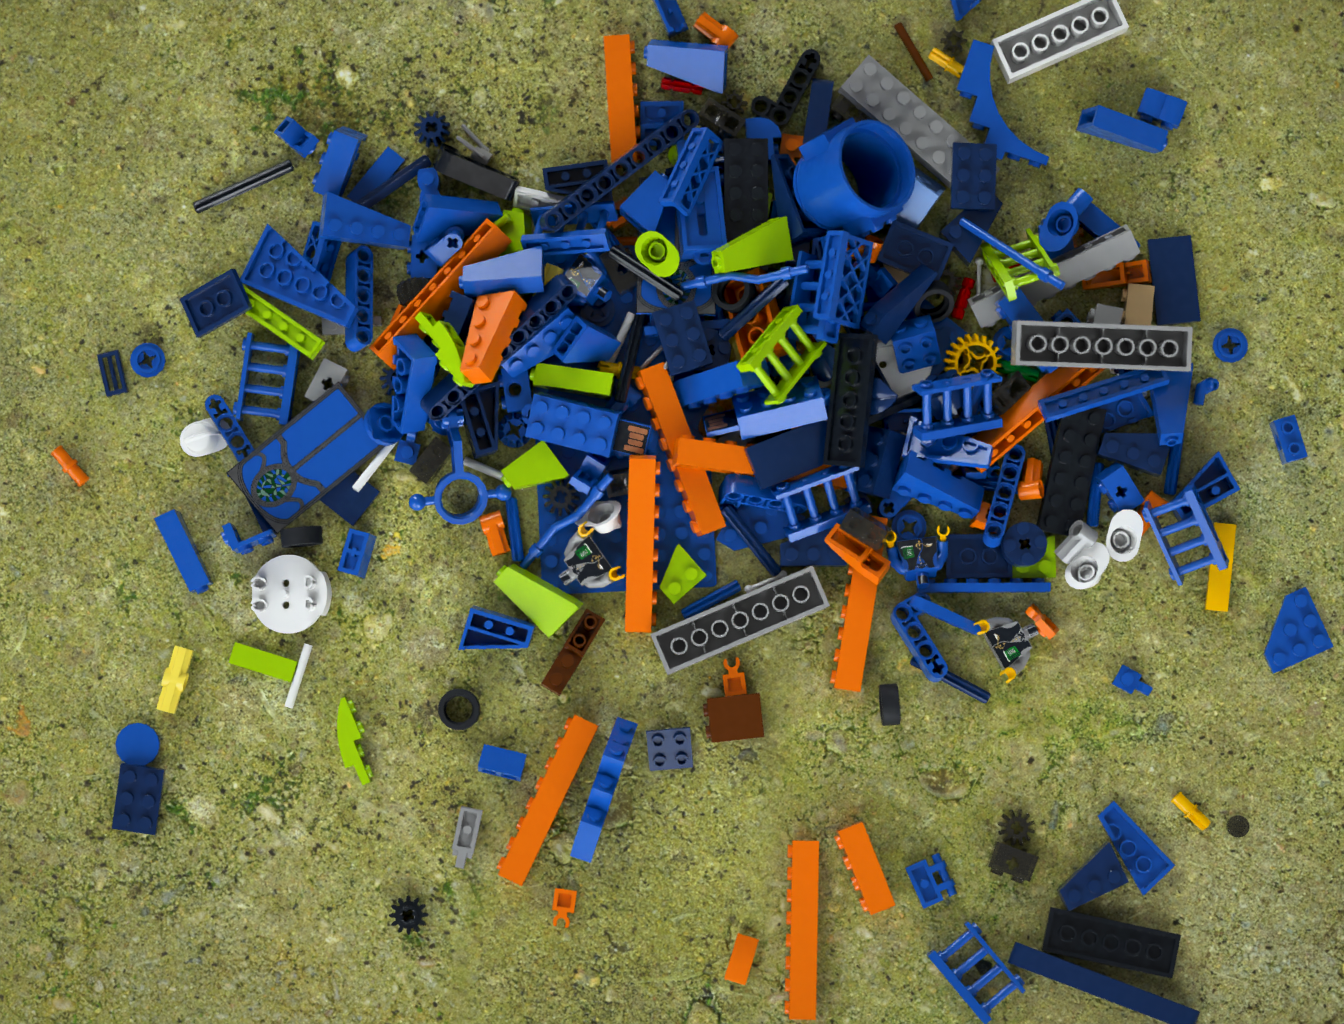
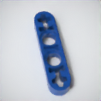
[205,395,255,463]
[909,595,981,636]

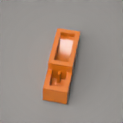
[1082,259,1152,290]
[824,523,891,585]

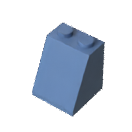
[884,167,946,229]

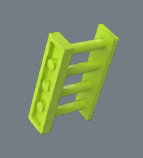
[980,228,1060,301]
[736,305,827,405]

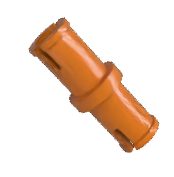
[51,445,90,487]

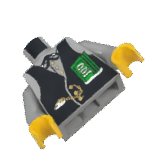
[558,521,625,588]
[974,617,1039,683]

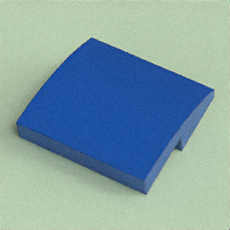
[640,100,684,146]

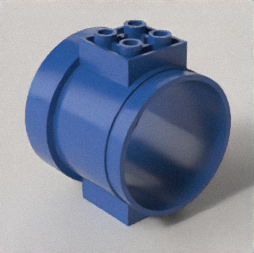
[793,117,916,238]

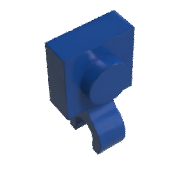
[868,261,898,299]
[394,432,421,466]
[959,462,1000,481]
[1112,665,1153,696]

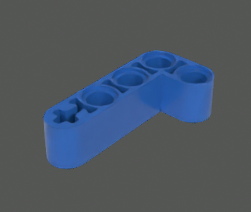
[1066,188,1141,263]
[718,473,807,514]
[890,592,948,682]

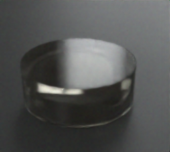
[1226,815,1249,838]

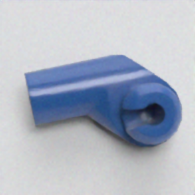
[1193,377,1219,406]

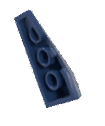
[771,154,827,244]
[859,264,938,345]

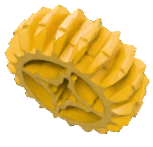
[944,333,1002,389]

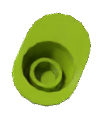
[635,231,680,277]

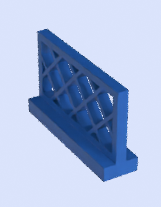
[813,230,873,329]

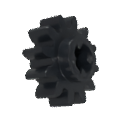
[389,895,429,935]

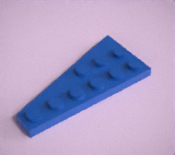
[240,223,359,329]

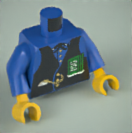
[546,252,612,307]
[882,525,950,589]

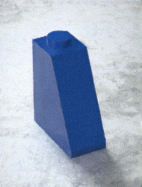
[620,170,669,234]
[552,315,621,363]

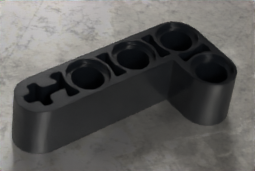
[751,49,820,129]
[433,143,520,201]

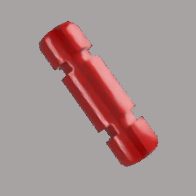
[661,77,703,95]
[952,277,975,320]

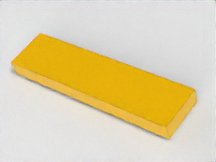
[1205,522,1236,612]

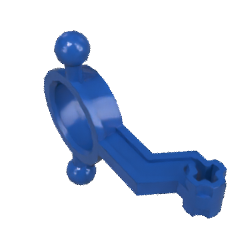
[409,407,512,525]

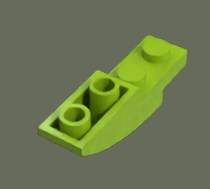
[415,312,475,388]
[337,697,374,785]

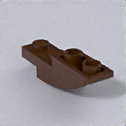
[541,608,605,696]

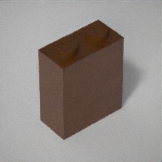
[703,693,764,743]

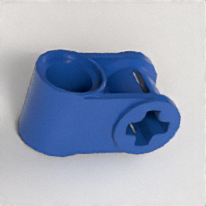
[424,226,465,267]
[877,490,912,520]

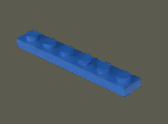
[1038,370,1170,423]
[917,578,1051,593]

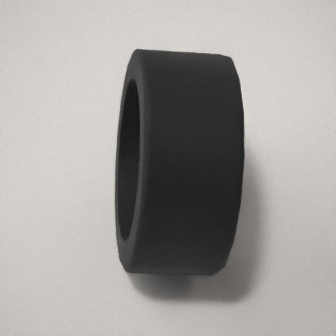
[712,270,756,313]
[913,280,955,323]
[280,526,323,548]
[879,684,900,726]
[438,689,480,730]

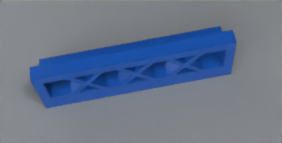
[658,127,723,216]
[288,221,341,305]

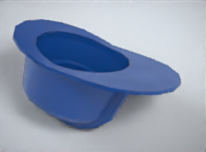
[1039,202,1079,252]

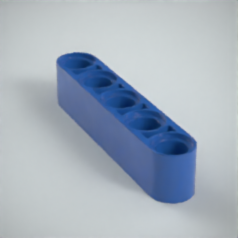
[345,245,373,352]
[983,444,1025,548]

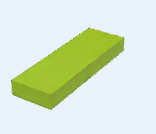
[228,642,298,683]

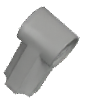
[1054,520,1098,564]

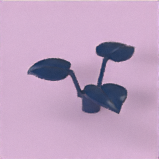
[811,344,898,421]

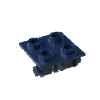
[646,727,693,771]

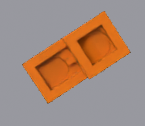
[724,933,759,985]

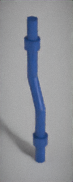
[680,264,809,291]
[520,473,614,570]

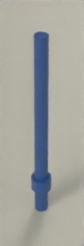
[959,217,1065,290]

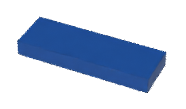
[347,147,405,203]

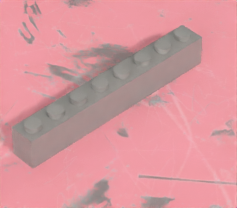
[967,224,1141,328]

